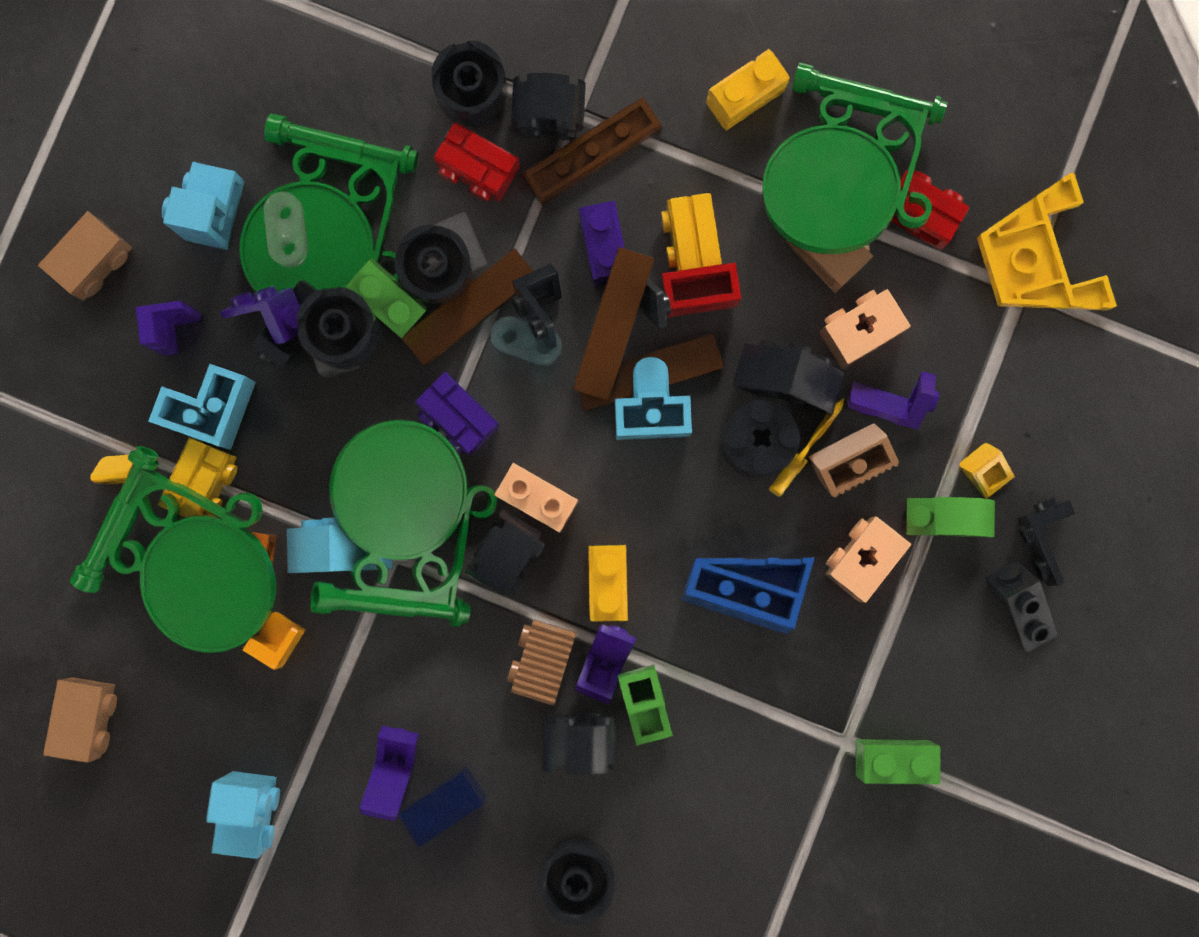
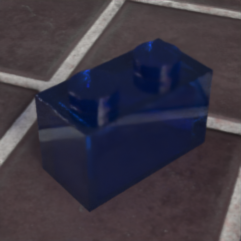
[398,766,487,847]

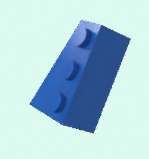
[681,558,814,634]

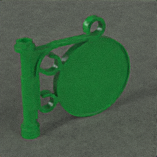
[762,62,948,254]
[239,113,419,292]
[310,420,497,627]
[70,446,276,653]

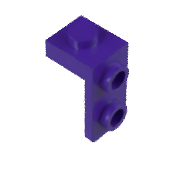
[220,286,300,345]
[848,371,940,430]
[574,625,636,704]
[359,726,419,821]

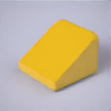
[959,443,1015,499]
[90,455,133,485]

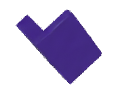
[136,301,203,356]

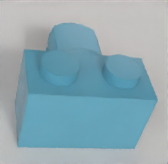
[615,357,692,440]

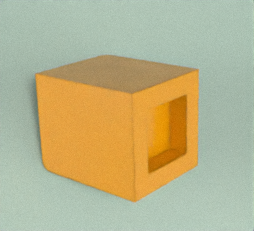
[243,612,306,670]

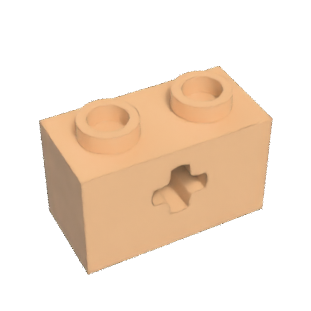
[819,289,911,369]
[495,463,579,533]
[824,516,912,603]

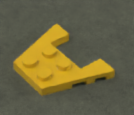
[977,172,1117,310]

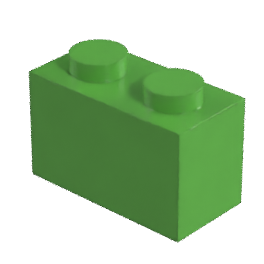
[345,258,427,338]
[856,739,940,784]

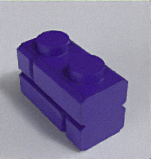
[579,201,625,287]
[415,372,500,457]

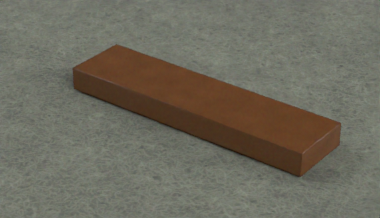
[522,97,662,206]
[573,246,655,400]
[402,248,533,367]
[574,333,724,412]

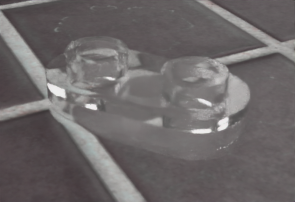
[264,192,308,267]

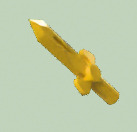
[769,397,845,497]

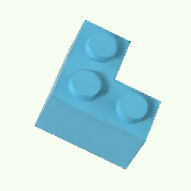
[162,162,245,250]
[148,364,256,450]
[287,518,393,573]
[206,771,280,859]

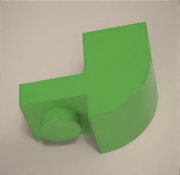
[906,497,995,537]
[618,664,673,746]

